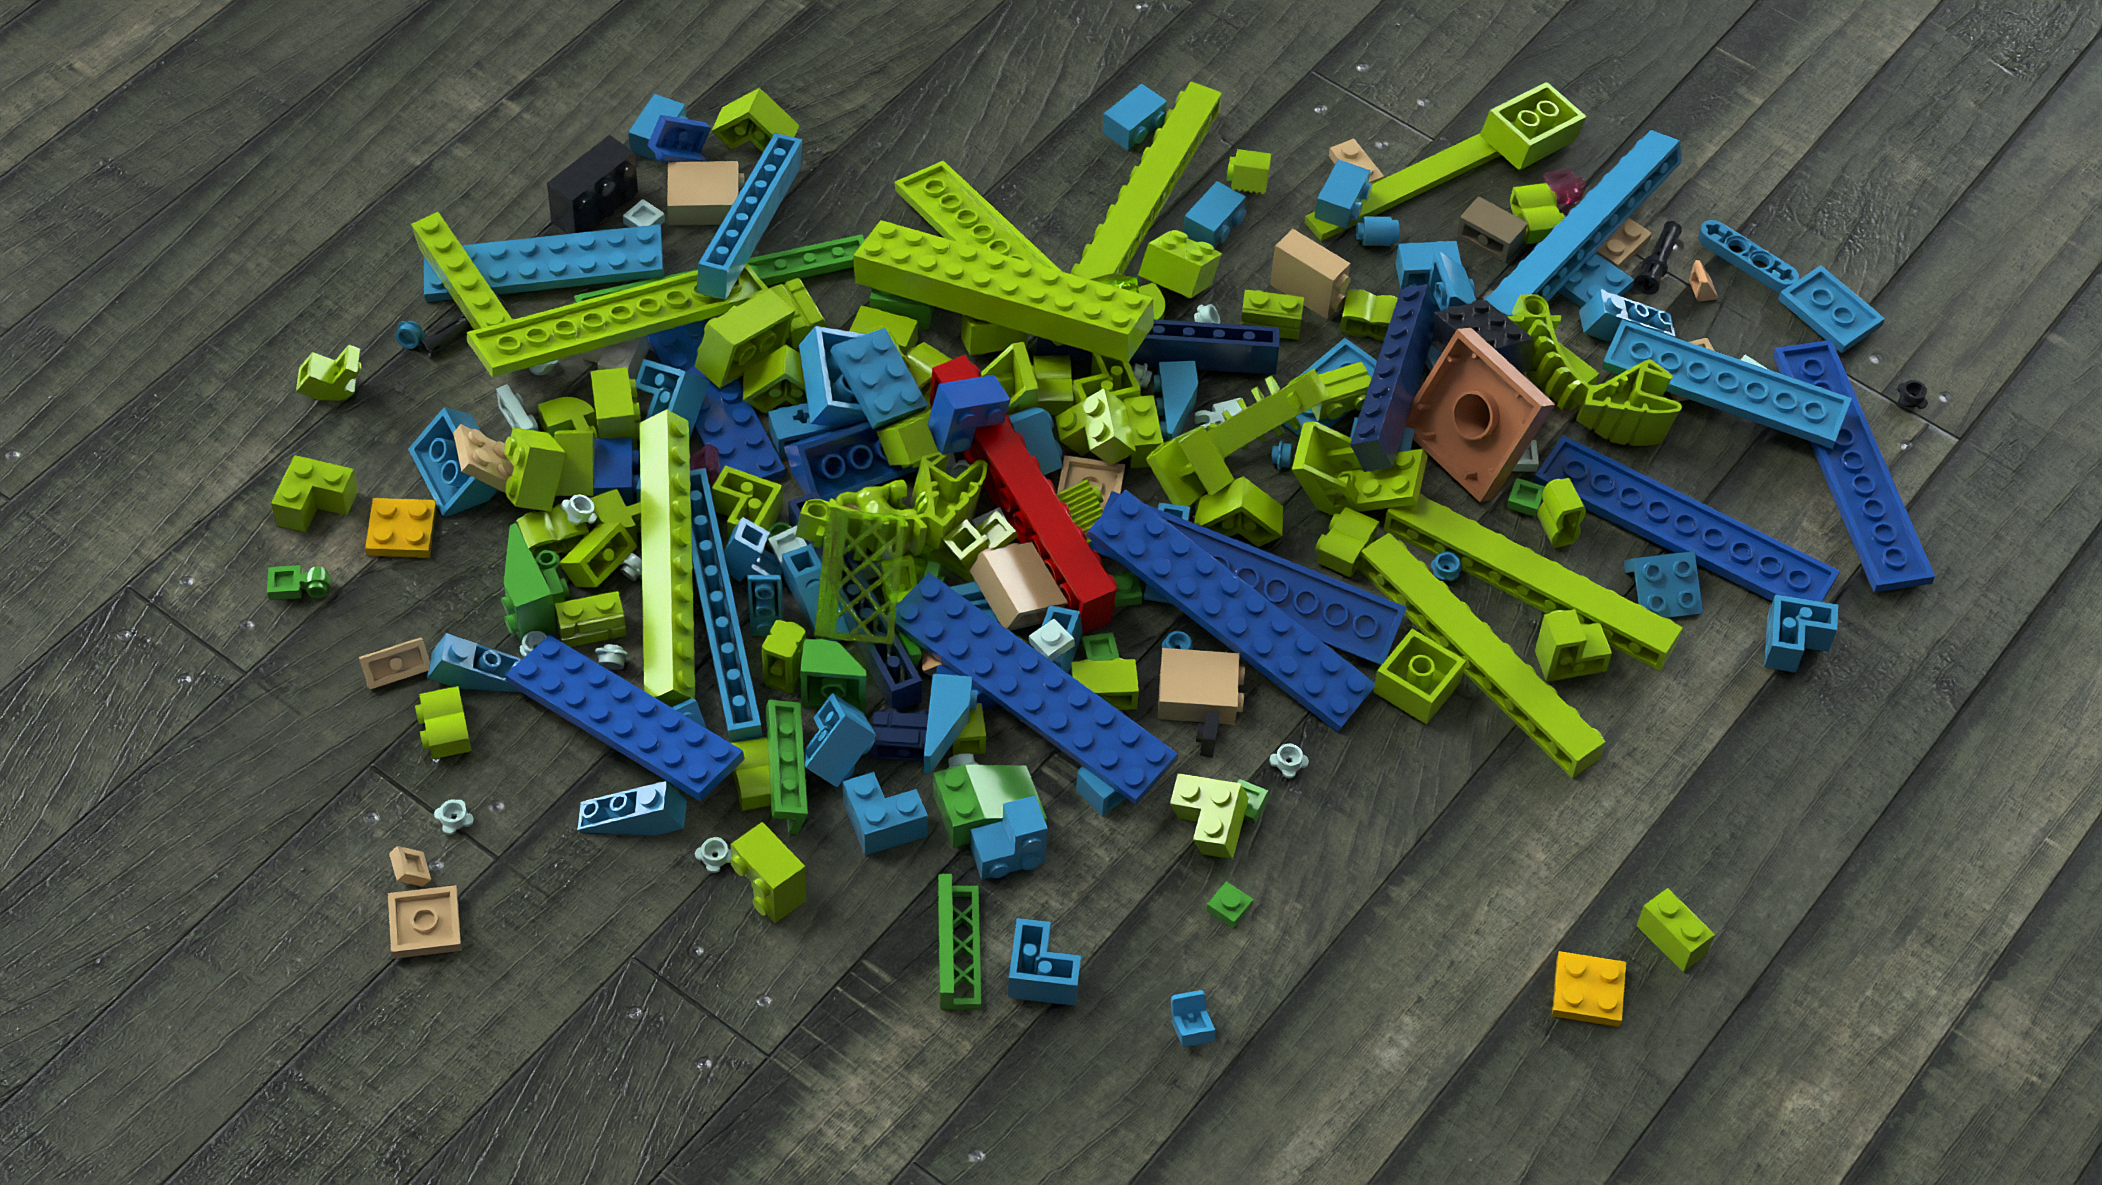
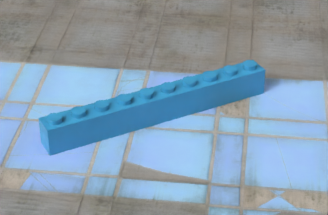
[1484,130,1682,317]
[690,468,763,743]

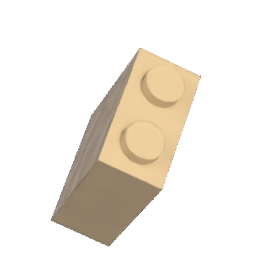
[667,161,745,225]
[1270,229,1351,319]
[969,542,1068,631]
[1158,648,1245,725]

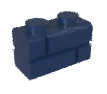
[871,708,929,761]

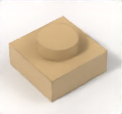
[389,846,431,887]

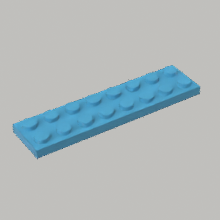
[424,224,664,302]
[1601,319,1852,449]

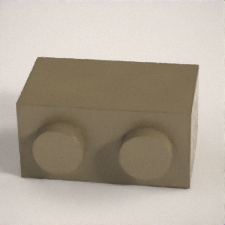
[1456,196,1528,263]

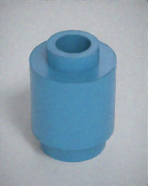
[1356,217,1399,246]

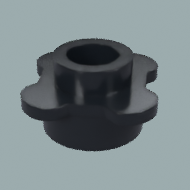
[1897,380,1928,409]

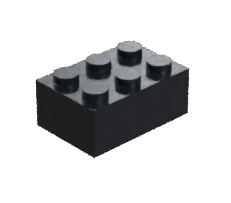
[547,135,638,234]
[1432,300,1534,373]

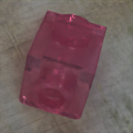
[1542,168,1586,205]

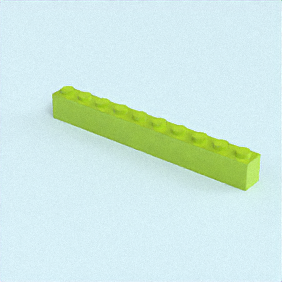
[1070,82,1222,287]
[640,409,695,707]
[1383,493,1683,671]
[1358,533,1606,779]

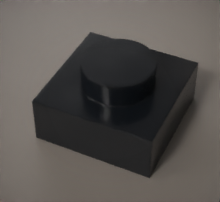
[1196,711,1220,758]

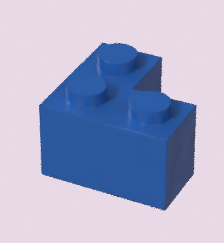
[928,375,1010,455]

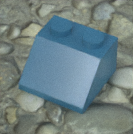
[1428,252,1476,311]

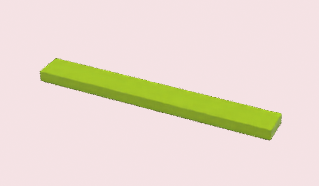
[1304,133,1502,241]

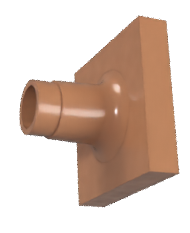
[1405,328,1555,502]

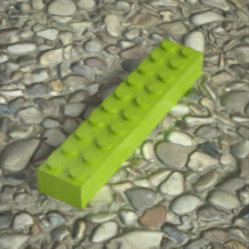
[853,220,1154,362]

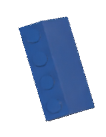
[784,416,919,501]

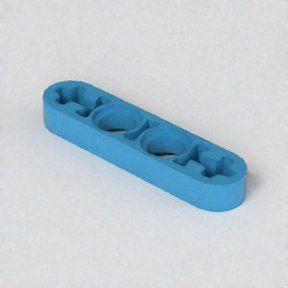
[1698,220,1799,293]

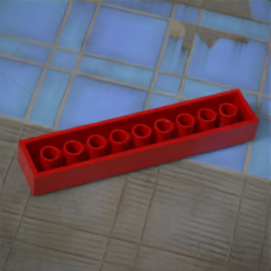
[930,355,1118,635]

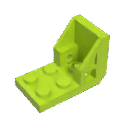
[924,342,1038,416]
[1292,421,1428,515]

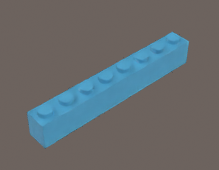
[697,133,802,300]

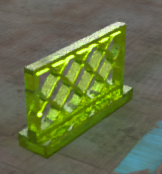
[814,507,906,645]

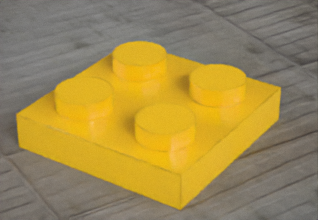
[365,498,437,558]
[1552,951,1626,1027]

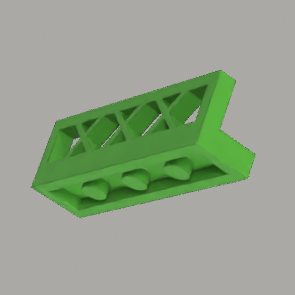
[766,700,808,835]
[938,874,981,1009]

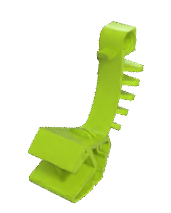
[1507,294,1682,446]
[1146,369,1329,507]
[795,451,987,561]

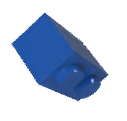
[594,438,640,506]

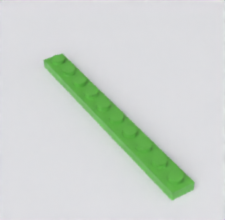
[574,234,865,303]

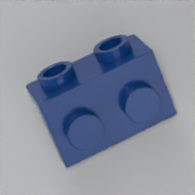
[647,115,711,163]

